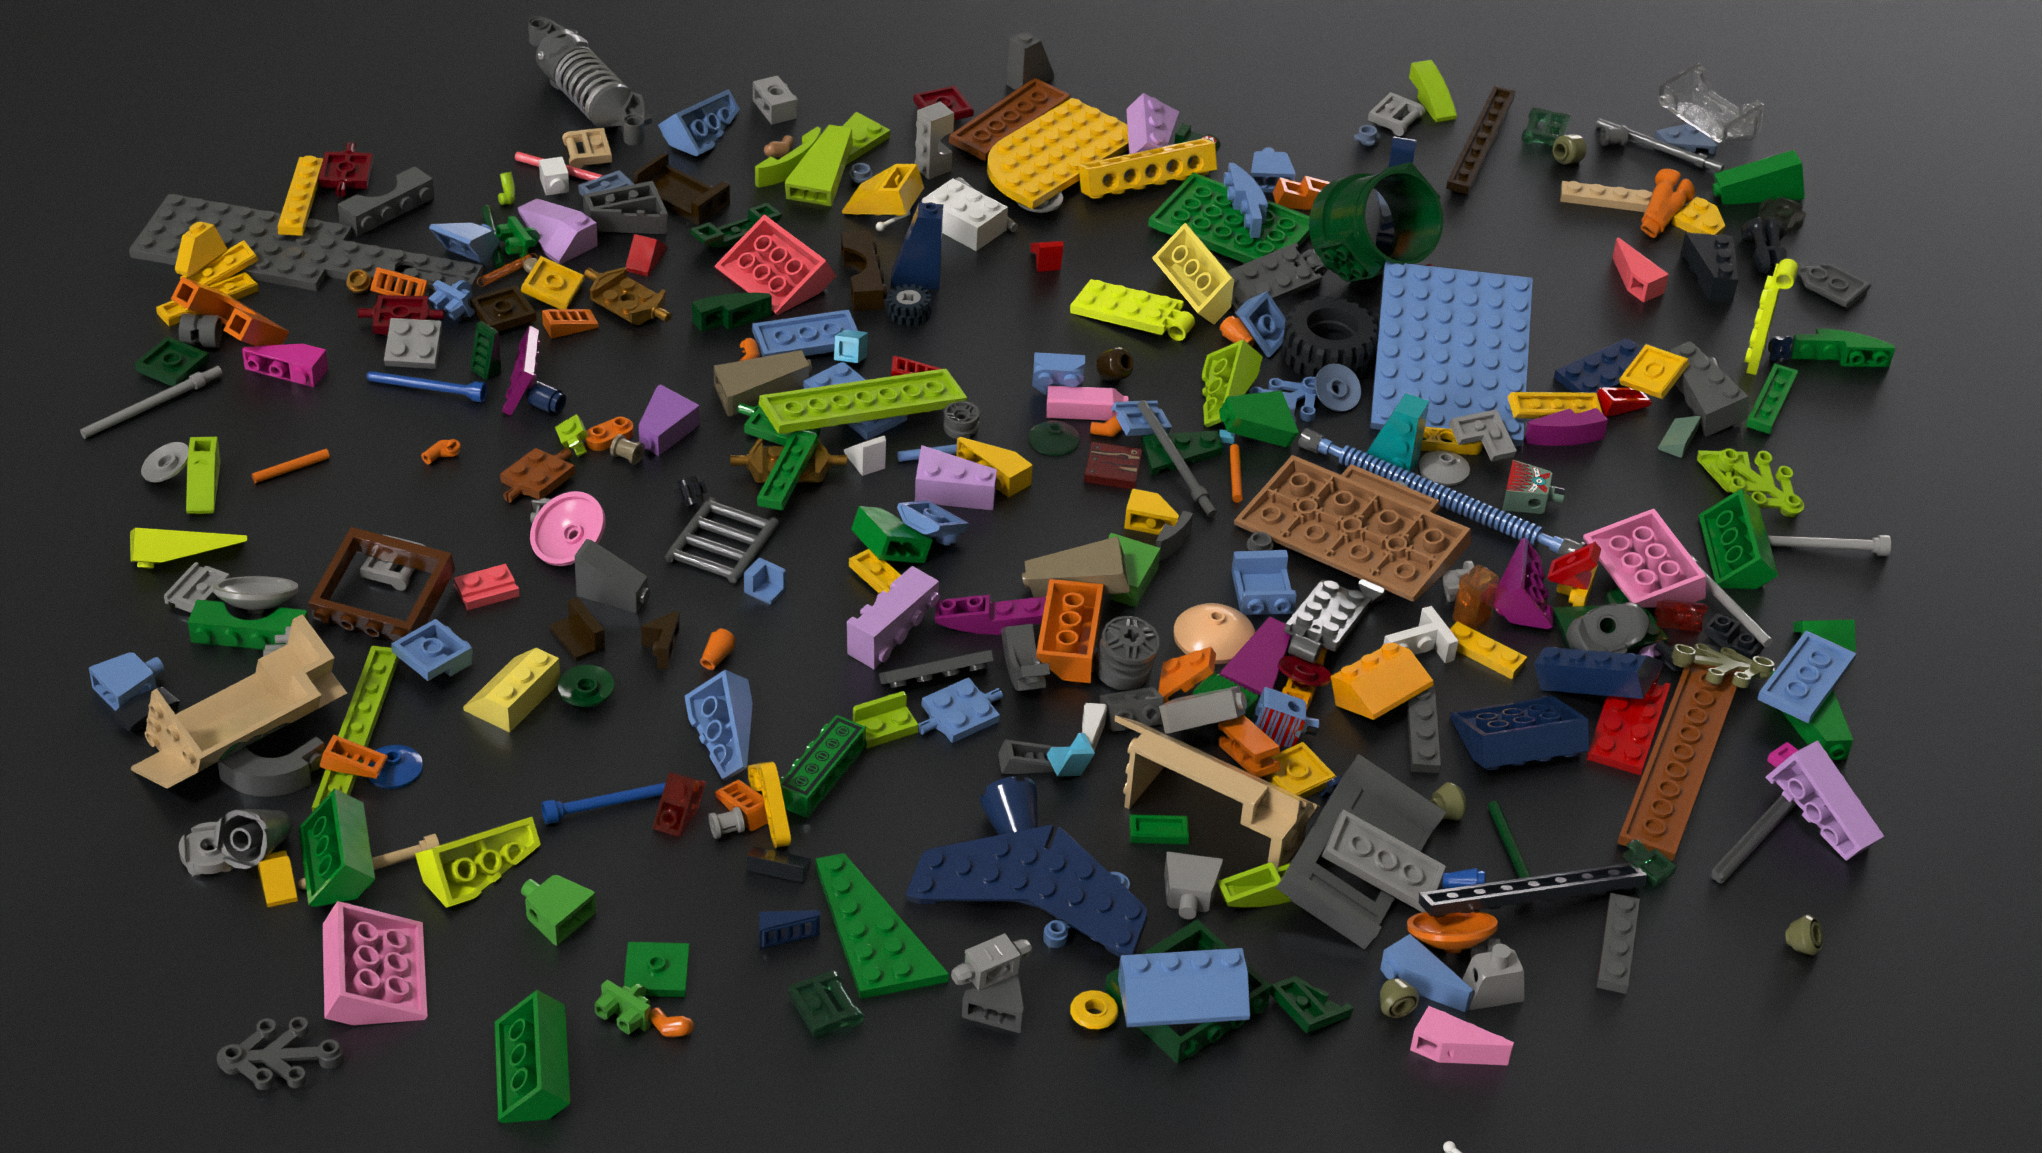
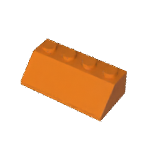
[1036,579,1104,683]

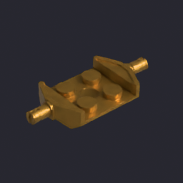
[584,267,672,325]
[730,439,847,483]

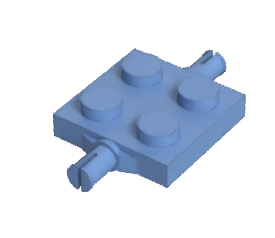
[918,678,1003,743]

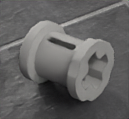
[709,807,745,839]

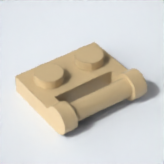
[562,128,612,169]

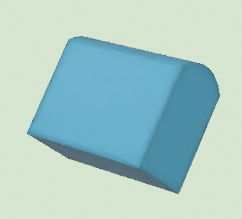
[1219,430,1235,444]

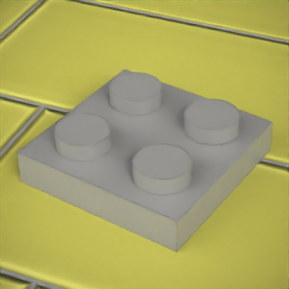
[384,318,442,369]

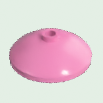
[530,491,605,566]

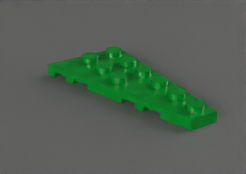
[815,853,949,999]

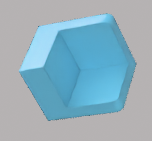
[834,330,868,363]
[1046,733,1095,777]

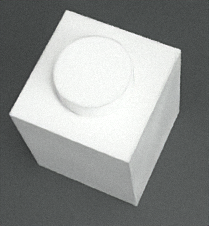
[539,157,569,195]

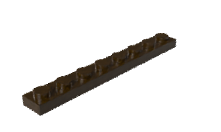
[1446,86,1516,194]

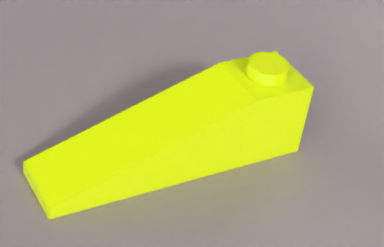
[130,528,247,568]

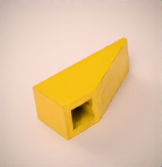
[956,437,1033,498]

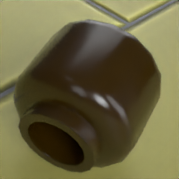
[1096,347,1134,382]

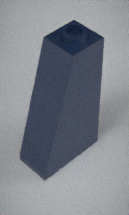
[890,202,944,290]

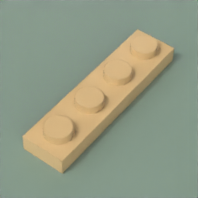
[1560,181,1652,212]

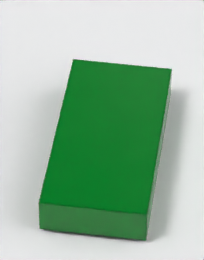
[1129,815,1189,844]

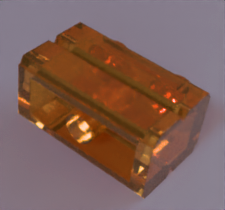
[1453,565,1499,630]

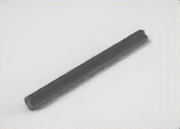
[1710,795,1796,883]

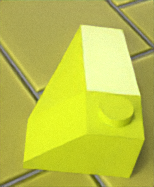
[415,817,541,908]

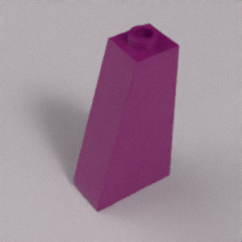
[1220,617,1292,701]

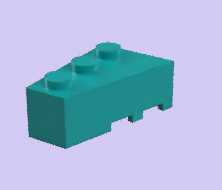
[1366,393,1429,473]

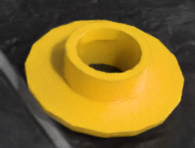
[1070,990,1119,1029]

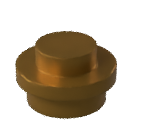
[346,269,372,293]

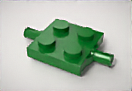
[737,402,821,446]

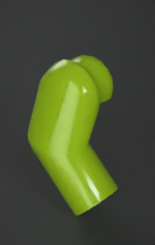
[498,172,515,206]

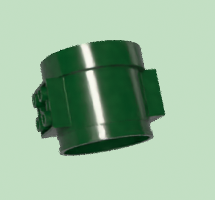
[1309,162,1443,282]

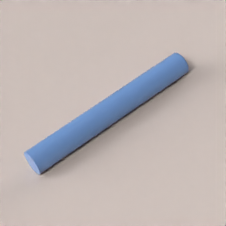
[897,444,957,462]

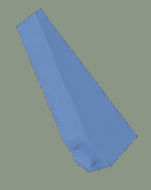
[658,89,740,156]
[685,670,753,781]

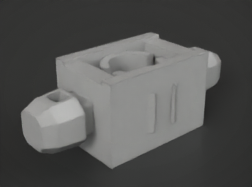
[951,933,1032,991]

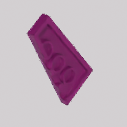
[502,326,541,416]

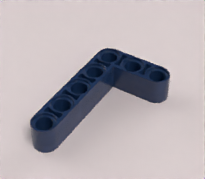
[1376,136,1416,252]

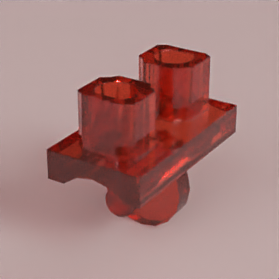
[1655,599,1708,632]

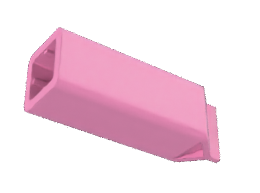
[1047,385,1128,421]

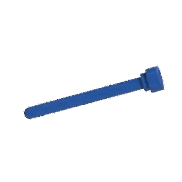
[366,371,487,403]
[541,781,680,825]

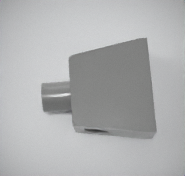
[1164,852,1223,919]
[1462,944,1524,1010]

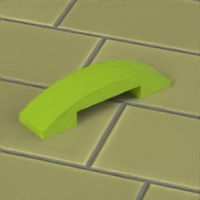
[755,126,821,187]

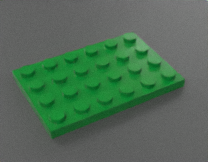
[1148,172,1310,264]

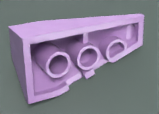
[518,199,598,265]

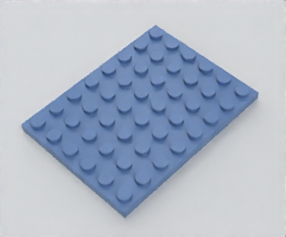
[1370,262,1533,446]

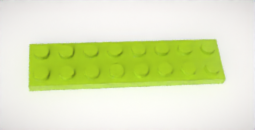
[759,369,967,434]

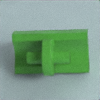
[595,979,651,1035]

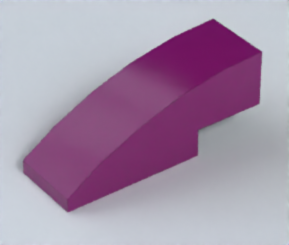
[1524,408,1608,446]

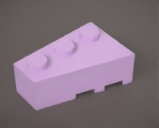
[1126,93,1179,168]
[915,445,997,510]

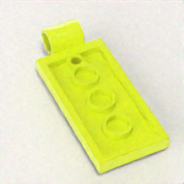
[1744,259,1798,375]
[1070,279,1195,341]

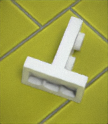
[1383,606,1458,663]

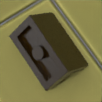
[550,597,605,661]

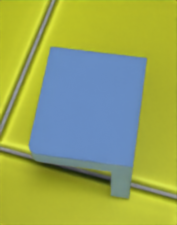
[744,557,786,604]

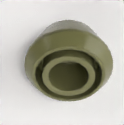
[1430,782,1467,821]
[1785,914,1823,955]
[1380,978,1420,1018]

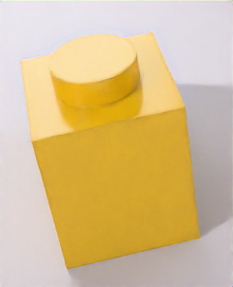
[175,222,228,277]
[1124,489,1179,535]

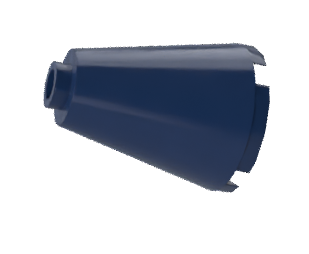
[979,776,1038,835]

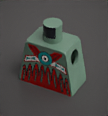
[1502,460,1566,514]

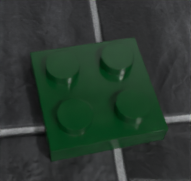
[134,336,209,387]

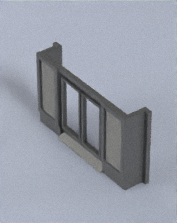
[1276,754,1446,949]

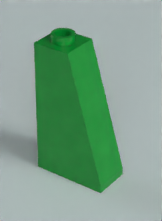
[1712,150,1805,205]
[1770,671,1853,760]

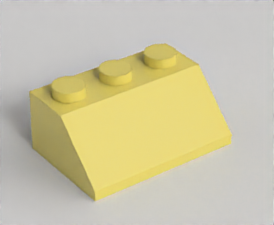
[463,648,560,733]

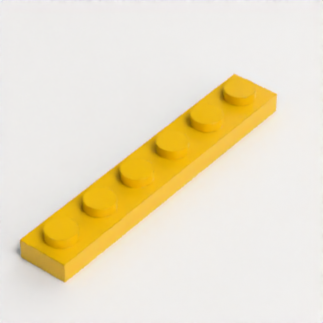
[278,156,323,236]

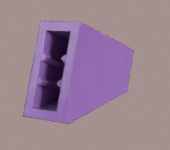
[639,384,700,456]

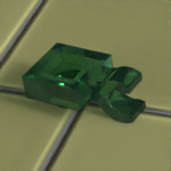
[1623,839,1677,886]

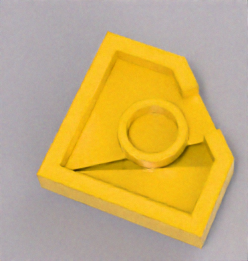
[1672,196,1725,235]

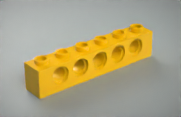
[1078,138,1217,199]

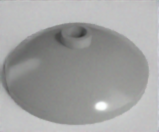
[213,576,298,614]

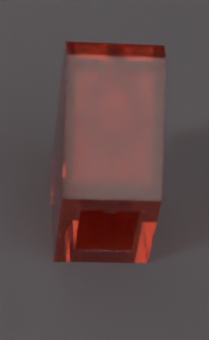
[652,772,706,837]

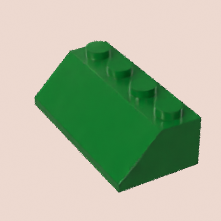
[1699,488,1778,589]
[299,788,375,907]
[495,990,570,1123]

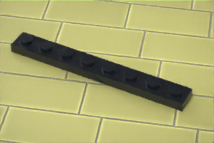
[1418,862,1647,917]

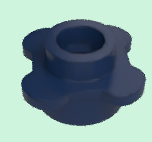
[1768,336,1793,361]

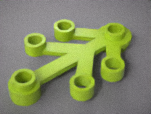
[1716,448,1804,517]

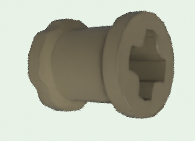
[610,434,645,465]

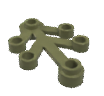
[1672,643,1775,688]

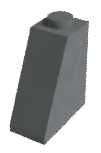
[1006,31,1054,90]
[575,539,650,614]
[962,974,1024,1033]

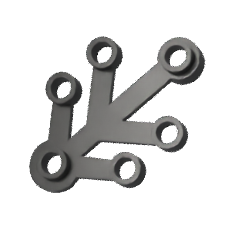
[217,1017,344,1090]

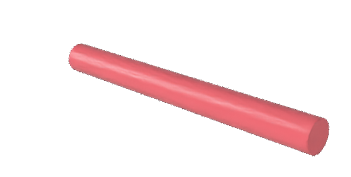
[515,152,603,181]

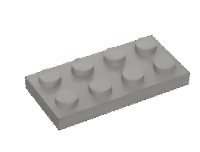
[1322,809,1446,912]

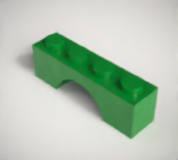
[188,600,308,650]

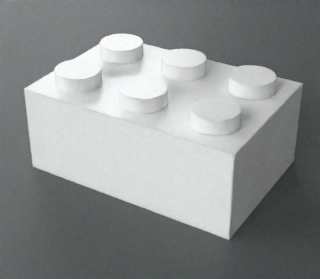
[922,178,1008,251]

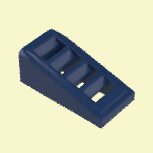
[759,910,820,948]

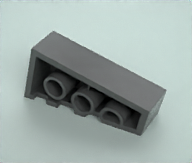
[1670,341,1749,437]

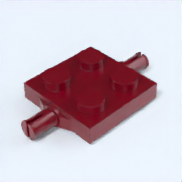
[318,142,373,197]
[357,295,445,335]

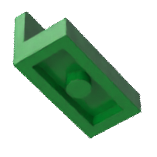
[1793,619,1856,652]

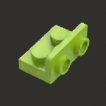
[853,691,918,749]

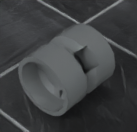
[179,313,222,348]

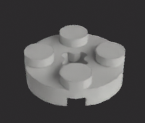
[179,822,235,875]

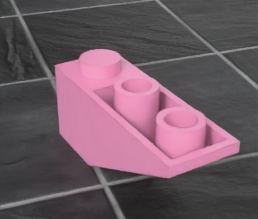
[1410,1006,1514,1065]

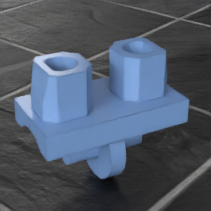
[428,280,475,320]

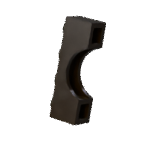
[841,231,887,311]

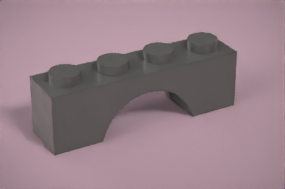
[338,166,434,237]

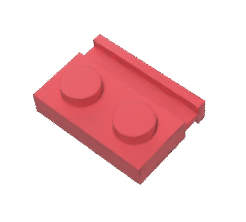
[454,564,519,611]

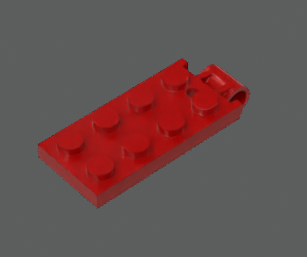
[1586,672,1671,776]

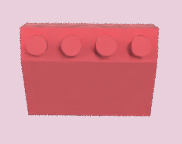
[715,215,836,316]

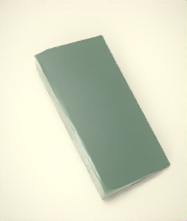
[1658,416,1701,458]

